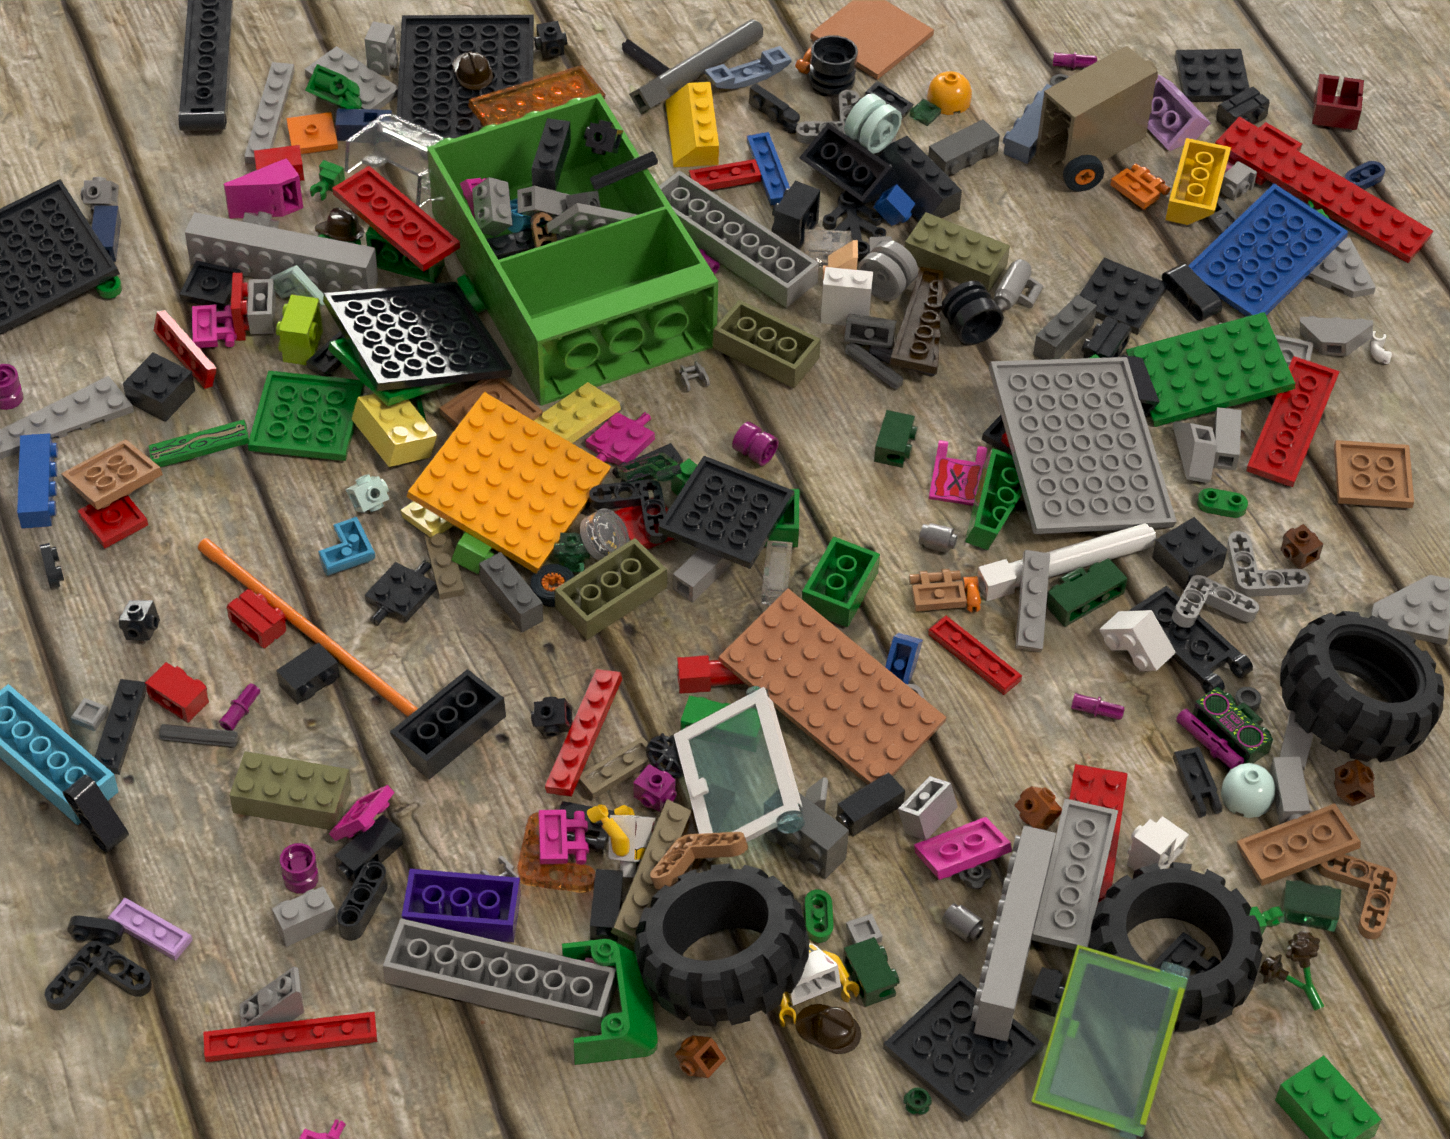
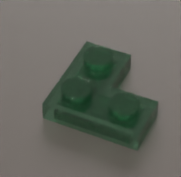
[617,452,682,482]

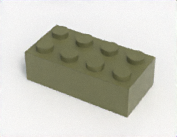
[905,212,1010,292]
[713,299,821,388]
[554,538,667,640]
[229,751,351,830]

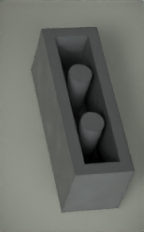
[928,119,1000,176]
[1033,294,1097,360]
[479,552,543,632]

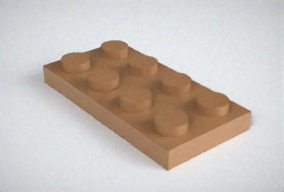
[1237,803,1361,886]

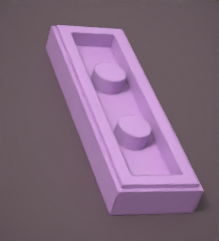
[108,898,192,961]

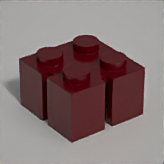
[1312,74,1364,130]

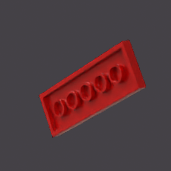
[332,166,460,271]
[1246,356,1340,487]
[1069,764,1128,905]

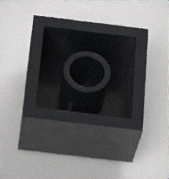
[771,180,820,250]
[123,352,195,422]
[1152,517,1228,590]

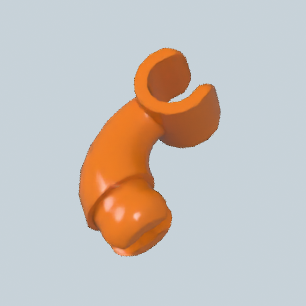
[795,48,811,74]
[963,576,981,613]

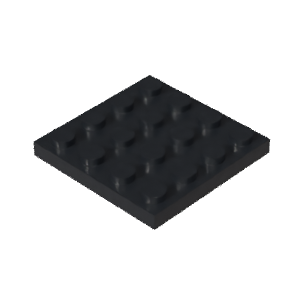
[658,456,794,569]
[883,973,1044,1122]

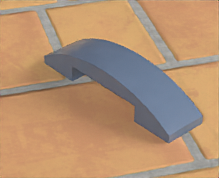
[704,46,792,89]

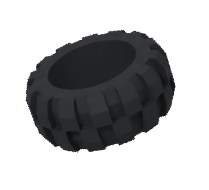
[1088,862,1263,1032]
[634,863,810,1027]

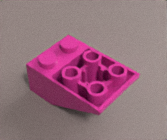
[223,158,303,219]

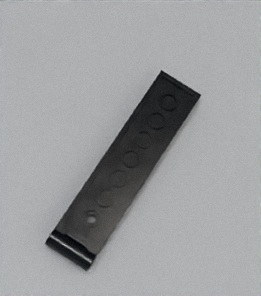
[178,0,233,131]

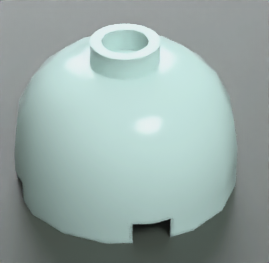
[1221,763,1276,818]

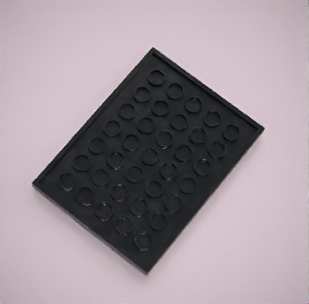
[395,14,534,146]

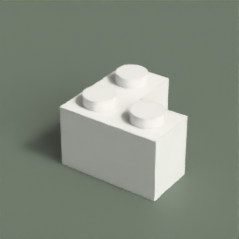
[1099,610,1176,671]
[1127,816,1189,870]

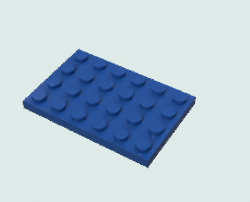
[1188,184,1348,316]

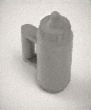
[993,259,1043,310]

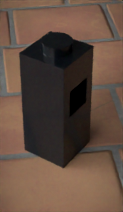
[1121,355,1160,417]
[836,772,905,836]
[335,814,403,883]
[590,869,623,942]

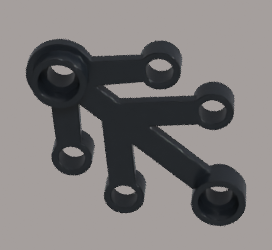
[823,191,886,262]

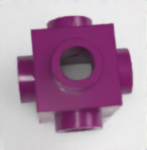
[633,764,677,812]

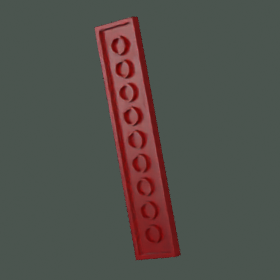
[1215,116,1433,263]

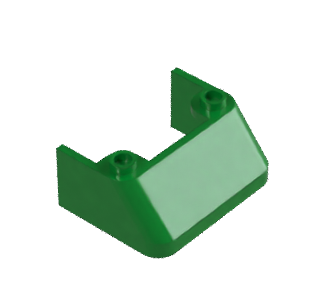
[562,939,658,1065]

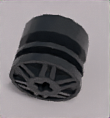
[809,35,858,95]
[941,281,1004,345]

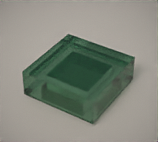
[909,99,941,126]

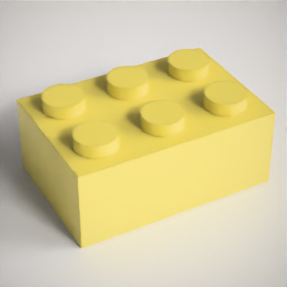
[352,394,437,467]

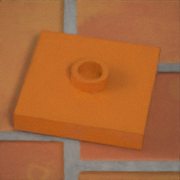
[286,112,338,154]

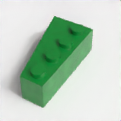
[965,448,1022,550]

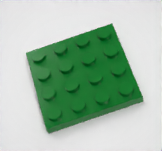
[248,370,365,461]

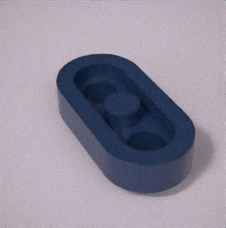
[1345,161,1385,190]

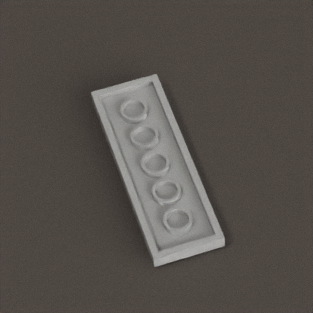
[1032,799,1118,950]

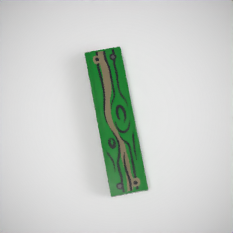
[149,419,250,467]

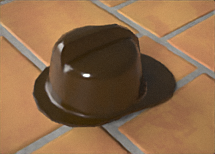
[453,51,493,90]
[315,207,365,242]
[796,1004,861,1054]

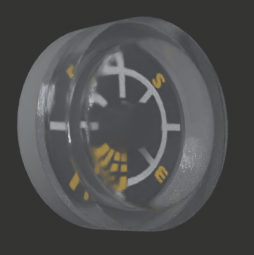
[580,508,630,561]

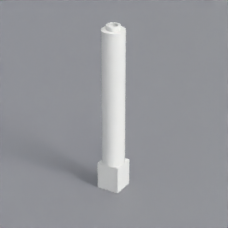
[977,523,1156,601]

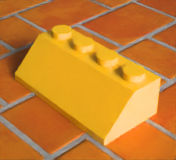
[665,82,719,168]
[1165,138,1231,225]

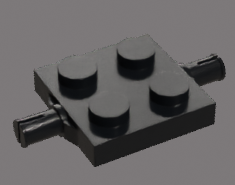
[364,560,437,626]

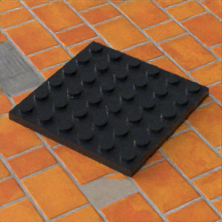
[0,179,120,334]
[323,281,513,391]

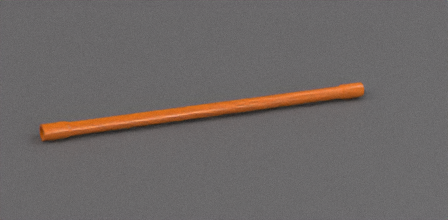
[198,538,418,717]

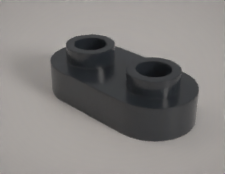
[39,543,64,589]
[67,915,125,945]

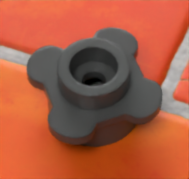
[959,865,992,889]

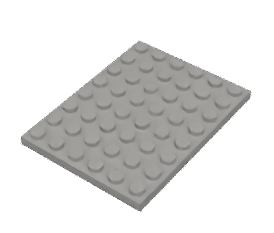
[988,357,1177,534]

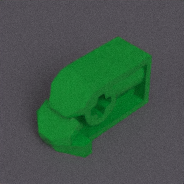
[305,64,362,109]

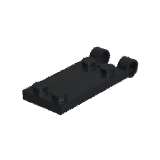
[1129,586,1253,694]

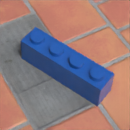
[17,433,58,529]

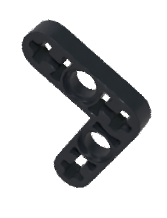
[589,479,668,544]
[44,941,152,1010]

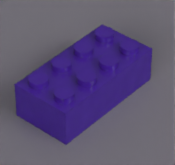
[402,869,521,943]

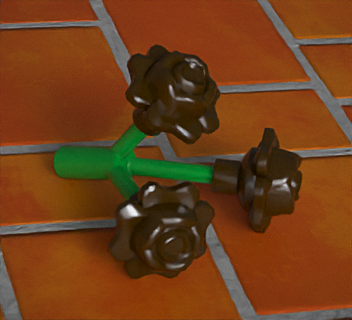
[1259,931,1324,1011]

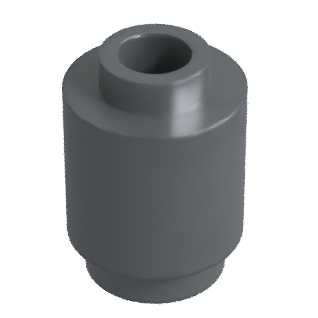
[919,523,958,553]
[942,903,984,943]

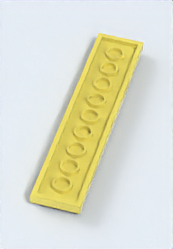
[400,382,621,538]

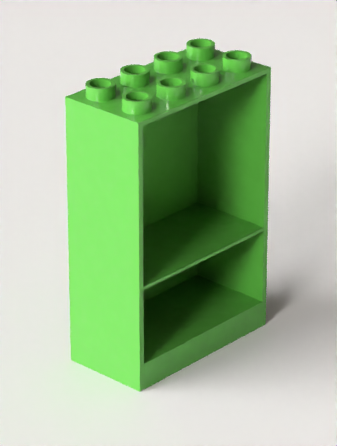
[427,93,718,406]

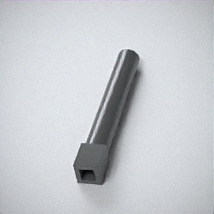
[629,19,763,113]

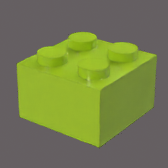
[276,295,323,365]

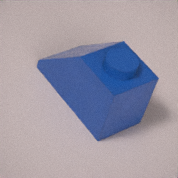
[885,633,923,684]

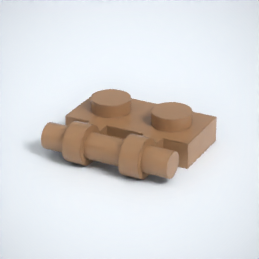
[909,569,967,611]

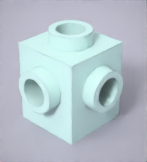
[346,474,389,512]

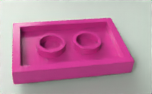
[914,817,1012,880]

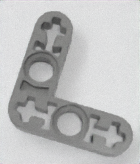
[796,90,859,144]
[1227,531,1310,597]
[1172,575,1259,627]

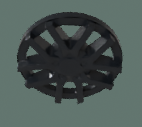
[646,733,684,778]

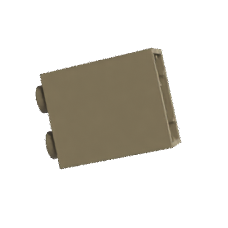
[1035,46,1158,183]

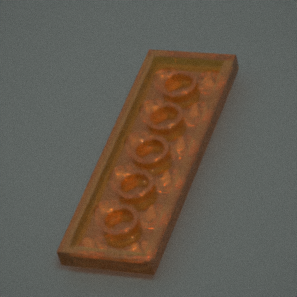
[468,65,606,127]

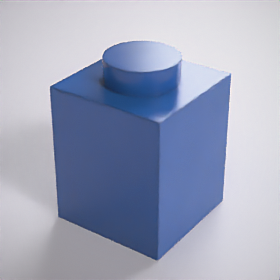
[873,184,915,226]

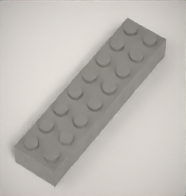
[659,171,819,308]
[185,212,378,293]
[971,826,1056,1041]
[383,918,617,1034]

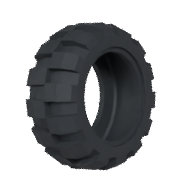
[1280,611,1444,763]

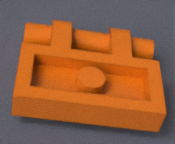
[1110,163,1170,210]

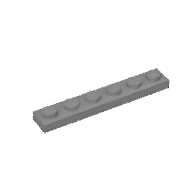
[244,62,295,164]

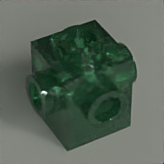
[554,532,590,572]

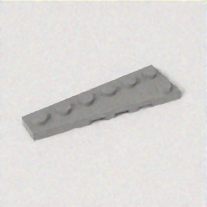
[0,376,134,459]

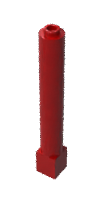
[677,649,864,694]

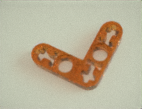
[517,812,595,893]

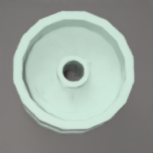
[844,94,902,154]

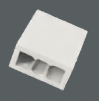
[821,267,873,326]

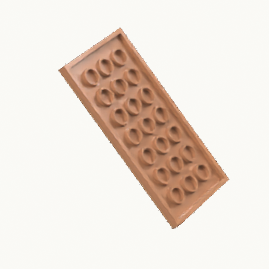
[718,589,947,785]

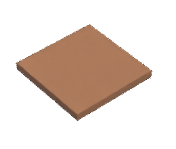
[810,0,934,80]

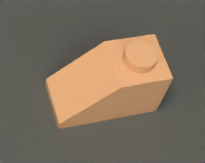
[823,240,858,279]

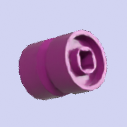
[0,364,24,410]
[732,421,779,466]
[280,843,319,894]

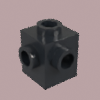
[534,21,567,59]
[584,120,623,155]
[119,600,160,641]
[531,697,573,737]

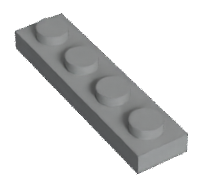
[1015,550,1050,652]

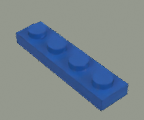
[747,132,790,206]

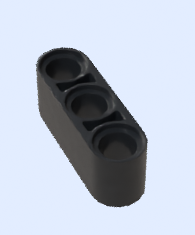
[1162,263,1222,322]
[63,774,129,853]
[337,861,388,941]

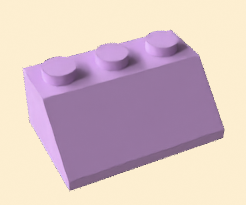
[1148,75,1211,151]

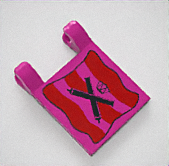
[929,440,987,506]

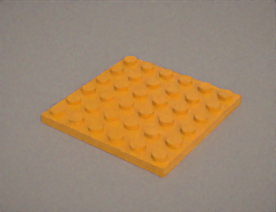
[406,392,611,574]

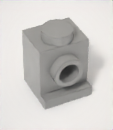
[1220,161,1257,200]

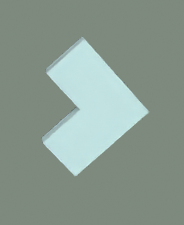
[269,265,325,307]

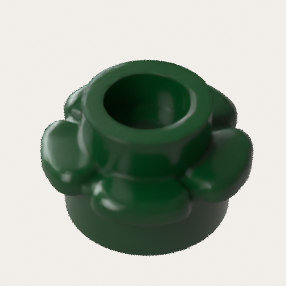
[903,1087,932,1115]

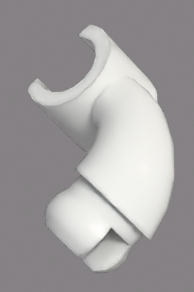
[1370,331,1392,364]

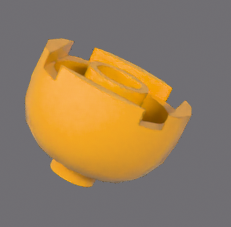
[927,71,972,115]

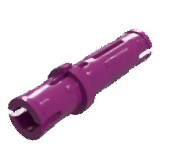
[1176,709,1244,770]

